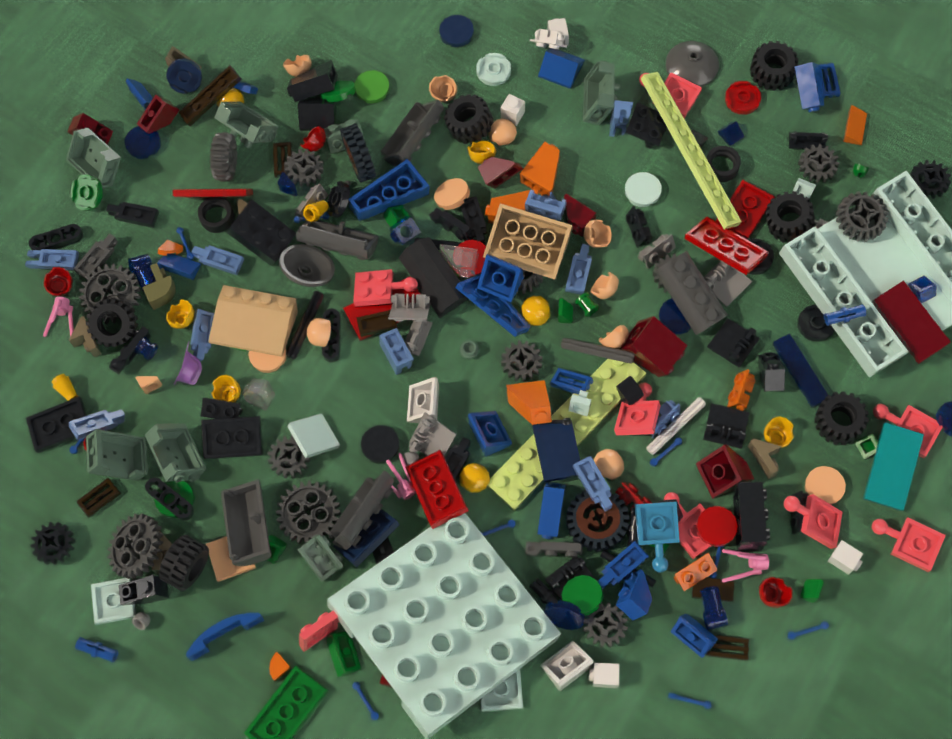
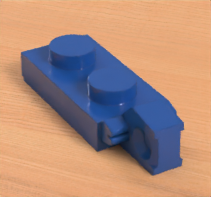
[597,541,649,590]

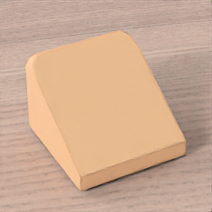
[135,376,163,394]

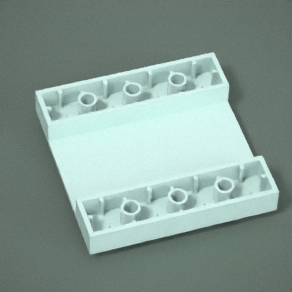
[779,171,952,378]
[327,513,561,739]

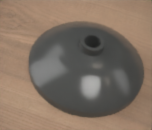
[665,41,719,87]
[279,244,335,287]

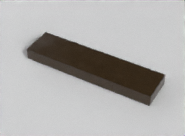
[178,65,242,126]

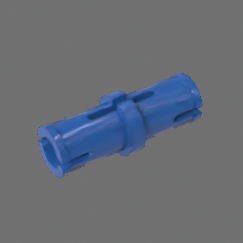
[824,304,866,326]
[75,637,119,663]

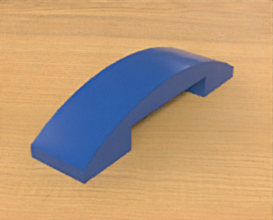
[186,613,265,661]

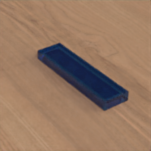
[772,334,828,408]

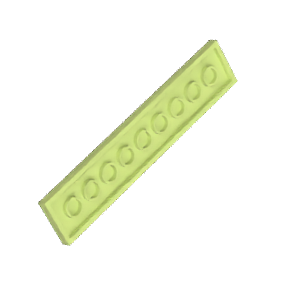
[487,359,646,511]

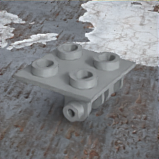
[704,261,752,307]
[388,293,430,322]
[409,412,456,457]

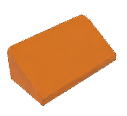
[843,105,867,145]

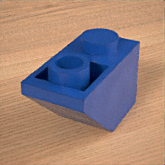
[616,569,652,620]

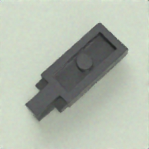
[74,233,118,280]
[526,541,583,558]

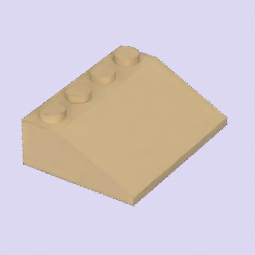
[483,203,573,280]
[208,285,298,357]

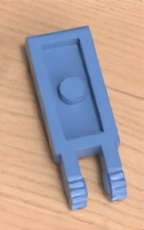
[25,249,79,270]

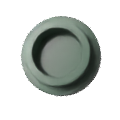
[460,340,479,359]

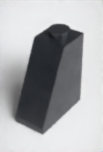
[287,60,338,102]

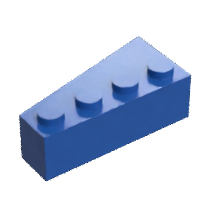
[348,159,430,221]

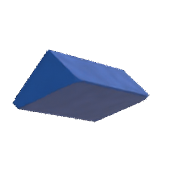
[125,78,153,110]
[157,254,201,280]
[671,614,718,658]

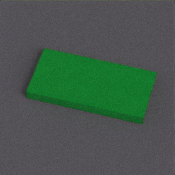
[243,665,328,739]

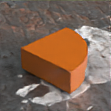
[158,240,184,256]
[269,652,291,681]

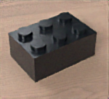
[226,199,296,266]
[733,482,770,552]

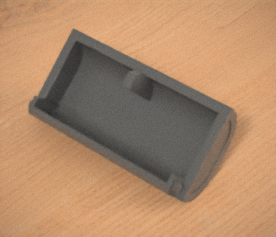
[381,100,444,166]
[296,220,379,260]
[655,251,728,335]
[328,470,394,549]
[221,479,271,566]

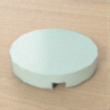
[476,53,511,86]
[625,172,661,207]

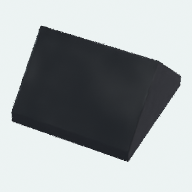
[298,98,337,131]

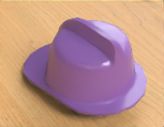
[174,341,202,385]

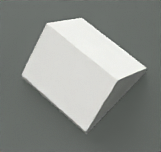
[407,377,439,423]
[540,641,594,692]

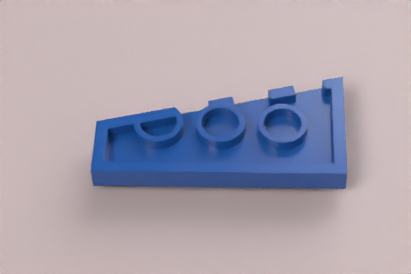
[455,274,531,337]

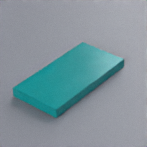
[863,422,924,511]

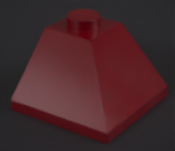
[695,445,755,499]

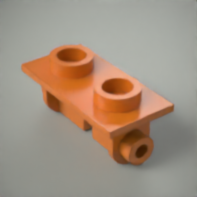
[727,369,756,411]
[674,553,718,591]

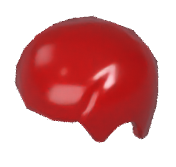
[300,126,326,152]
[44,267,73,296]
[759,577,792,608]

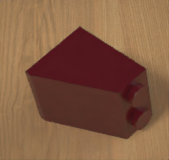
[619,316,688,377]

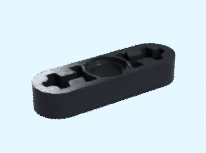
[29,224,83,250]
[322,308,341,363]
[145,478,194,521]

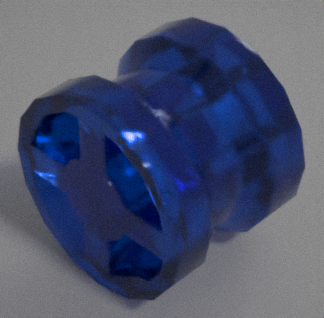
[135,337,159,361]

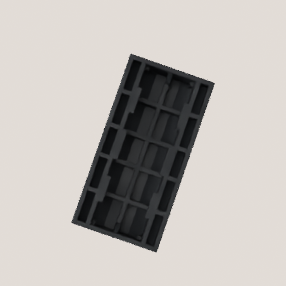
[399,237,468,318]

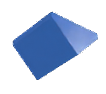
[538,49,585,89]
[477,254,524,302]
[468,411,512,457]

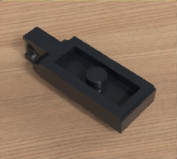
[460,196,487,245]
[106,202,159,228]
[429,207,473,241]
[109,326,151,375]
[445,437,471,481]

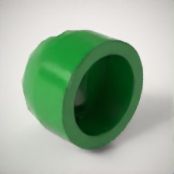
[853,163,869,178]

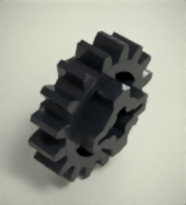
[910,160,951,199]
[30,522,76,566]

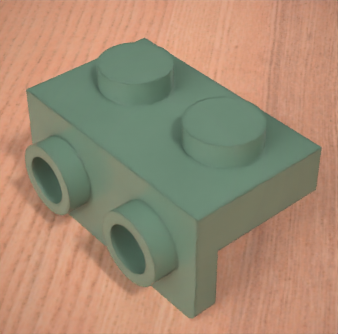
[324,119,364,153]
[297,535,344,582]

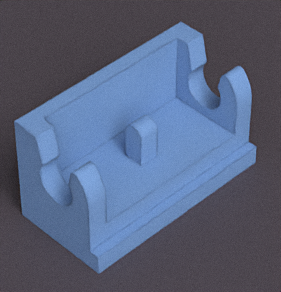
[609,100,633,137]
[525,190,567,221]
[379,328,414,375]

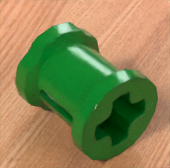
[575,292,599,317]

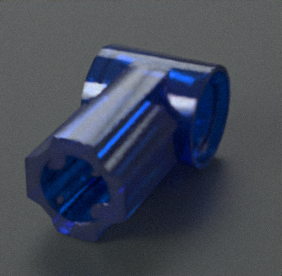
[128,254,156,291]
[700,586,728,630]

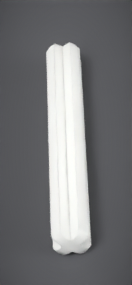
[646,397,706,455]

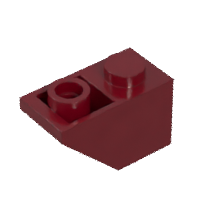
[67,113,113,145]

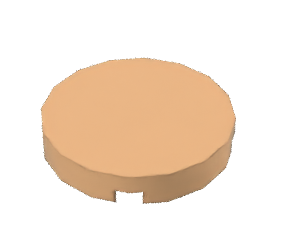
[434,178,470,210]
[248,347,287,373]
[804,466,846,505]

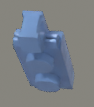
[565,244,592,295]
[192,245,244,275]
[190,309,214,362]
[69,409,125,440]
[573,456,613,511]

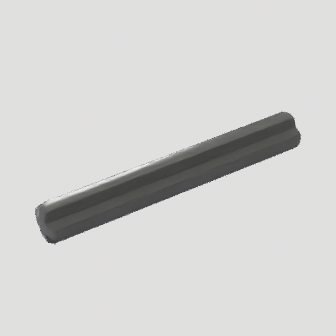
[561,337,635,364]

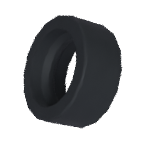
[706,146,741,182]
[198,197,234,233]

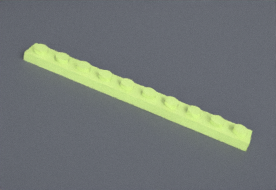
[641,72,742,229]

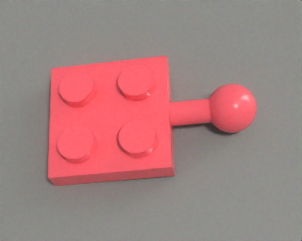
[639,73,702,119]
[353,269,418,307]
[614,382,661,436]
[873,404,944,459]
[664,492,713,560]
[783,494,843,549]
[871,517,946,572]
[299,610,339,652]

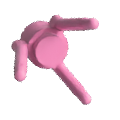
[43,297,74,337]
[386,453,416,500]
[722,549,769,583]

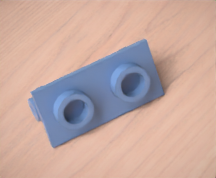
[652,400,680,438]

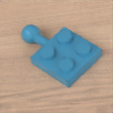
[635,502,680,572]

